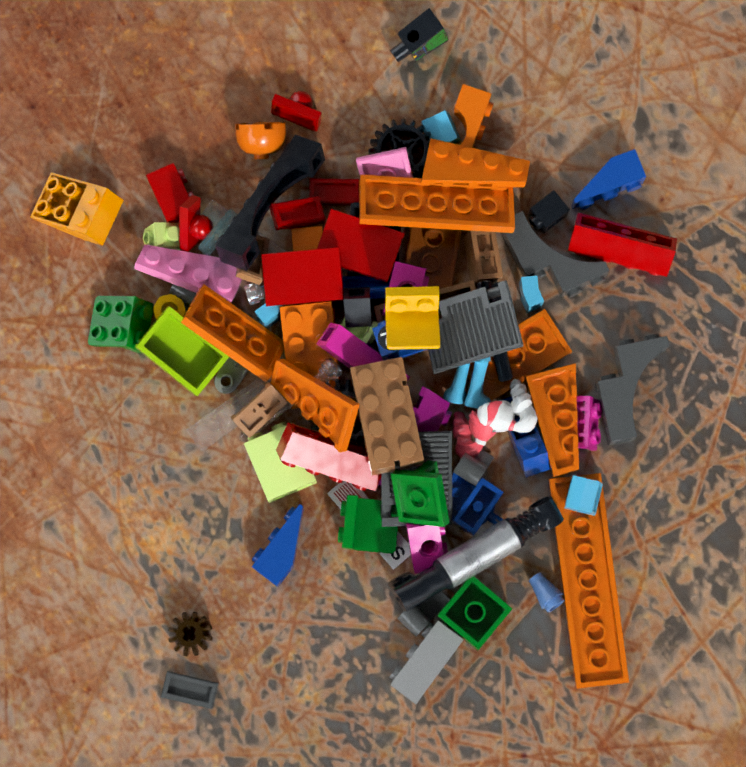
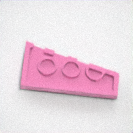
[134,244,243,303]

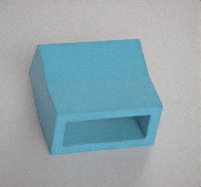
[421,110,461,144]
[519,276,544,313]
[254,303,282,329]
[564,475,603,516]

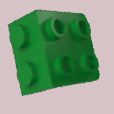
[88,296,154,353]
[338,495,398,554]

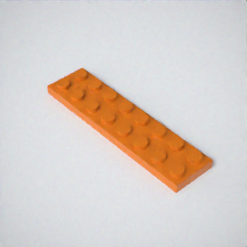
[548,473,629,689]

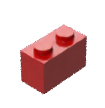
[146,163,194,223]

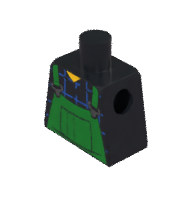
[390,8,449,63]

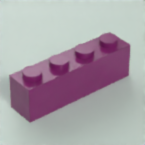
[378,386,452,488]

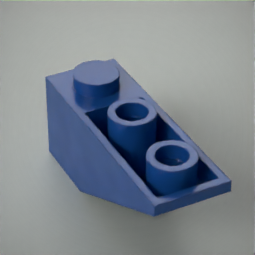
[571,149,646,210]
[499,397,550,478]
[252,504,304,587]

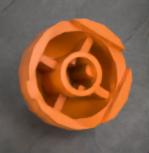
[235,122,286,159]

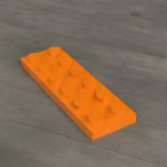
[359,175,515,233]

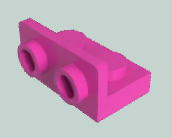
[577,396,602,451]

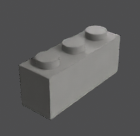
[389,621,464,704]

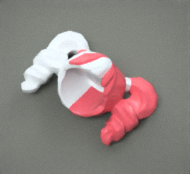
[452,379,538,458]

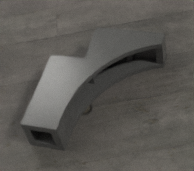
[500,211,610,298]
[595,334,669,445]

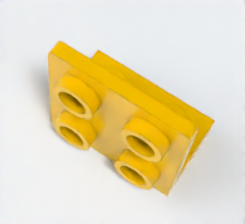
[385,286,440,350]

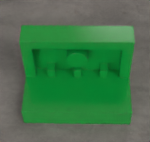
[391,460,450,527]

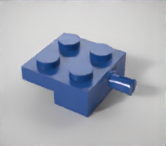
[452,473,504,537]

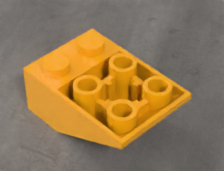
[30,172,124,246]

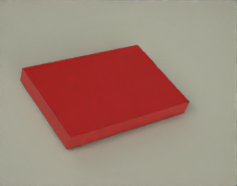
[317,209,405,283]
[261,247,344,306]

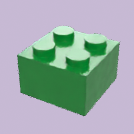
[437,576,512,651]

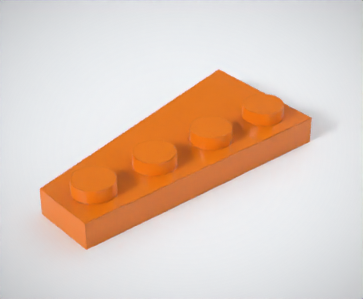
[420,138,530,187]
[270,359,360,453]
[525,363,579,477]

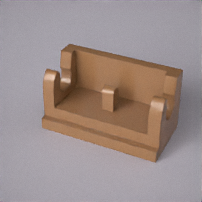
[463,231,503,286]
[230,382,288,438]

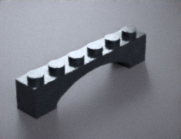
[216,134,325,271]

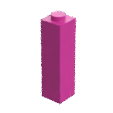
[316,323,410,385]

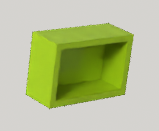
[134,306,229,396]

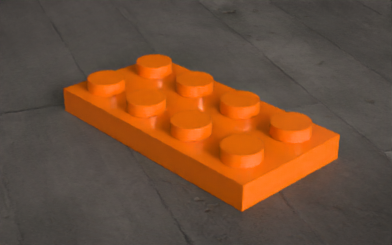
[181,284,284,382]
[280,301,341,409]
[467,309,572,402]

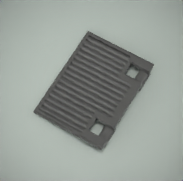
[428,280,524,374]
[381,431,452,527]

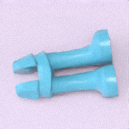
[443,357,491,409]

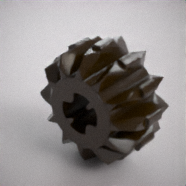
[168,612,213,656]

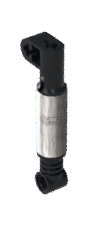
[388,496,564,612]

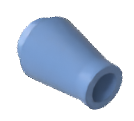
[528,572,565,613]

